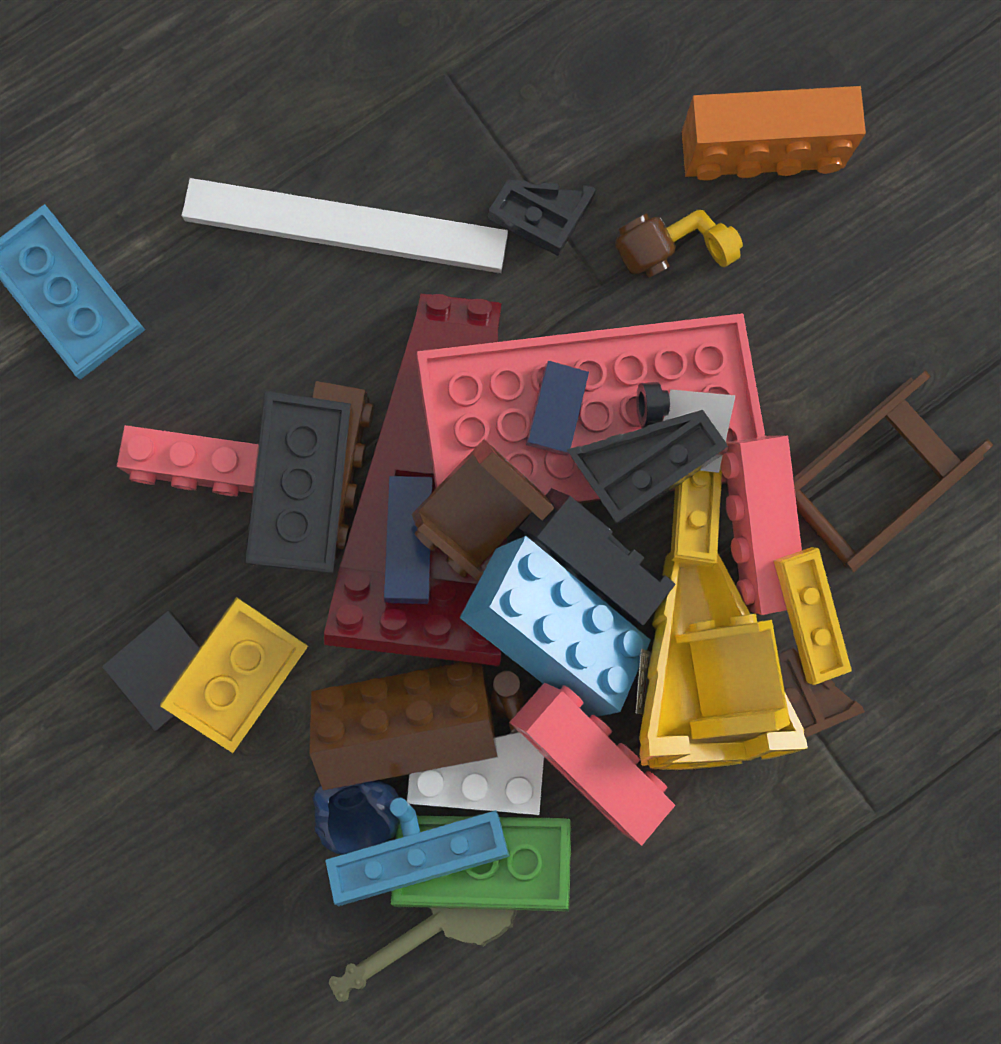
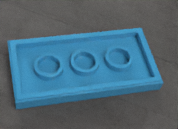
[0,204,145,379]

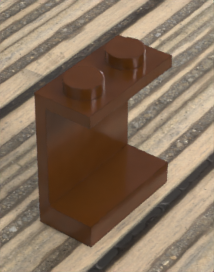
[411,439,554,582]

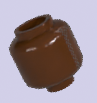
[615,213,676,278]

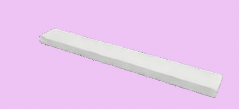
[182,178,508,273]

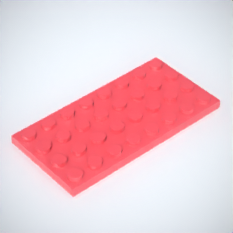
[416,313,765,503]

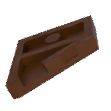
[778,648,865,738]

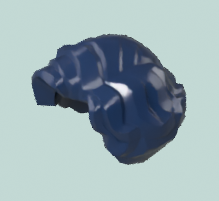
[312,780,400,855]

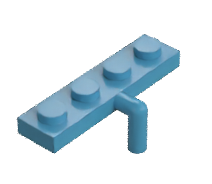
[325,798,510,906]

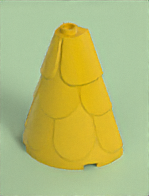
[639,552,807,770]

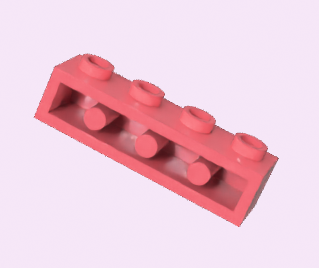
[117,425,258,496]
[721,436,802,615]
[509,683,675,846]

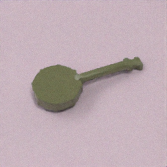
[329,908,517,1002]

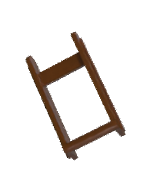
[793,370,993,572]

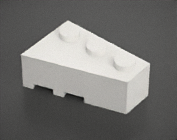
[407,732,544,815]

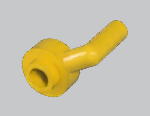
[667,210,743,267]

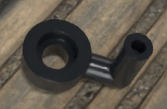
[636,382,670,429]

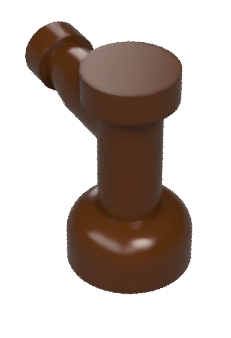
[490,671,524,733]

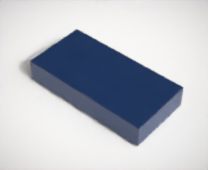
[526,361,589,456]

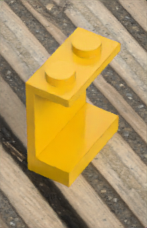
[675,614,790,739]

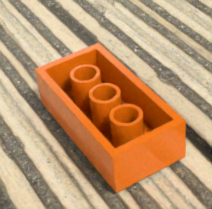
[682,86,866,180]

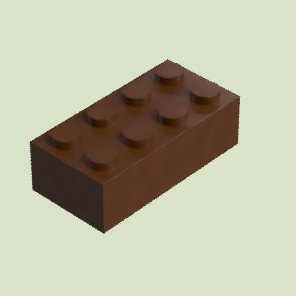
[309,662,498,790]

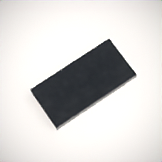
[244,391,351,574]

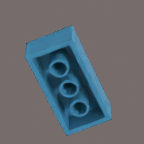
[460,536,651,717]

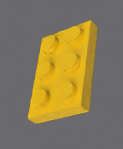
[160,597,308,753]

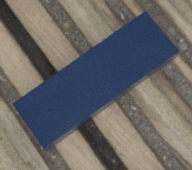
[384,476,432,604]

